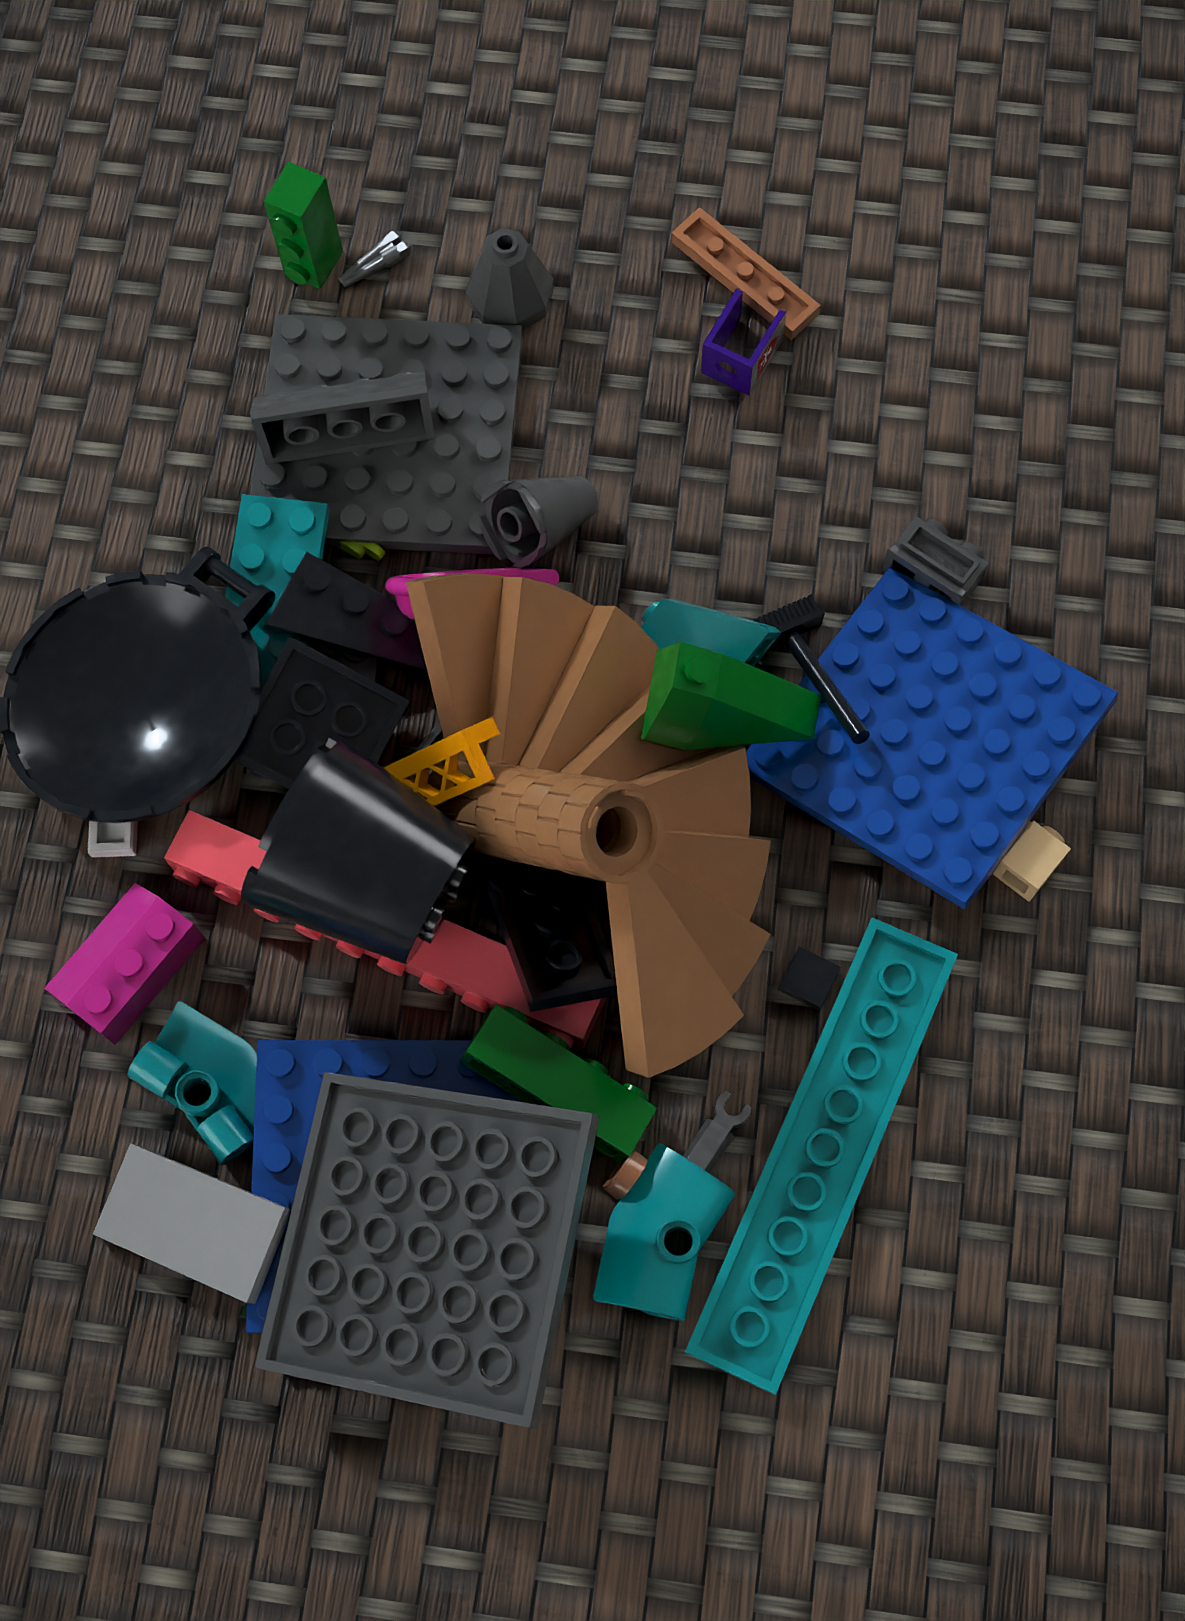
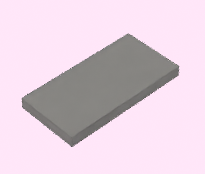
[93,1143,292,1304]

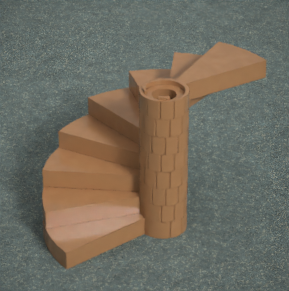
[406,574,771,1078]

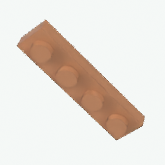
[671,207,821,340]

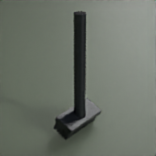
[752,594,870,744]

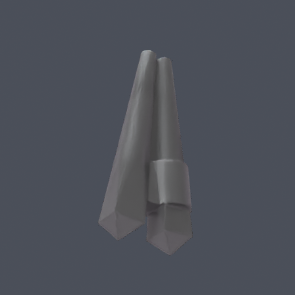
[338,231,412,287]

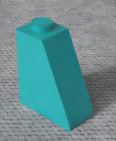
[641,599,781,667]

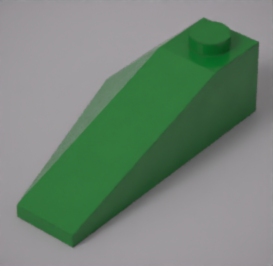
[641,641,821,751]

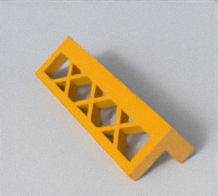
[384,717,500,806]

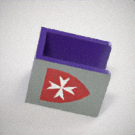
[701,289,787,396]

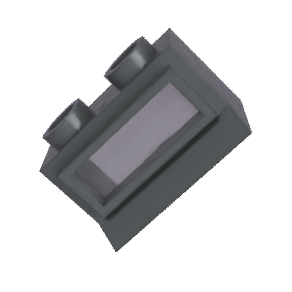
[882,516,989,606]

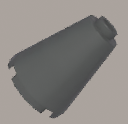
[479,476,598,568]

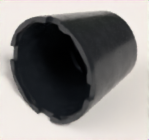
[241,734,476,965]

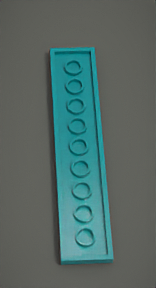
[685,917,958,1395]

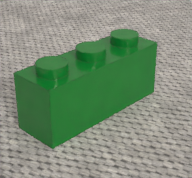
[263,162,343,289]

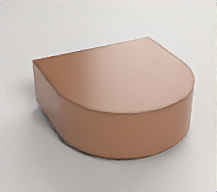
[603,1150,648,1199]

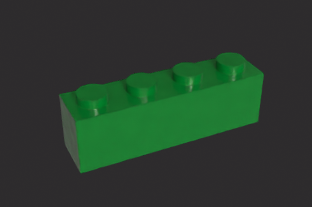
[459,1004,657,1163]

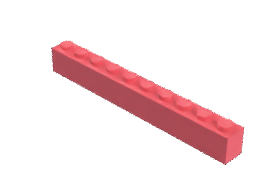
[164,810,606,1050]

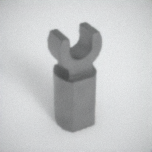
[683,1091,751,1174]

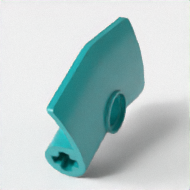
[127,1001,257,1165]
[593,1144,736,1321]

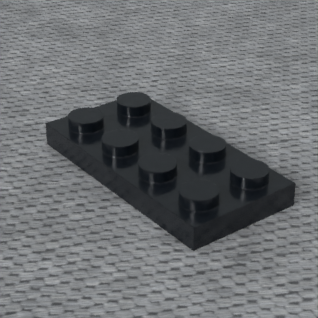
[477,853,618,1012]

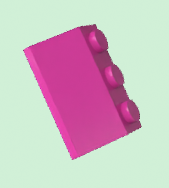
[44,883,205,1045]

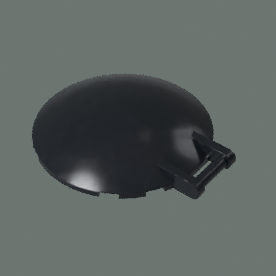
[0,547,275,823]

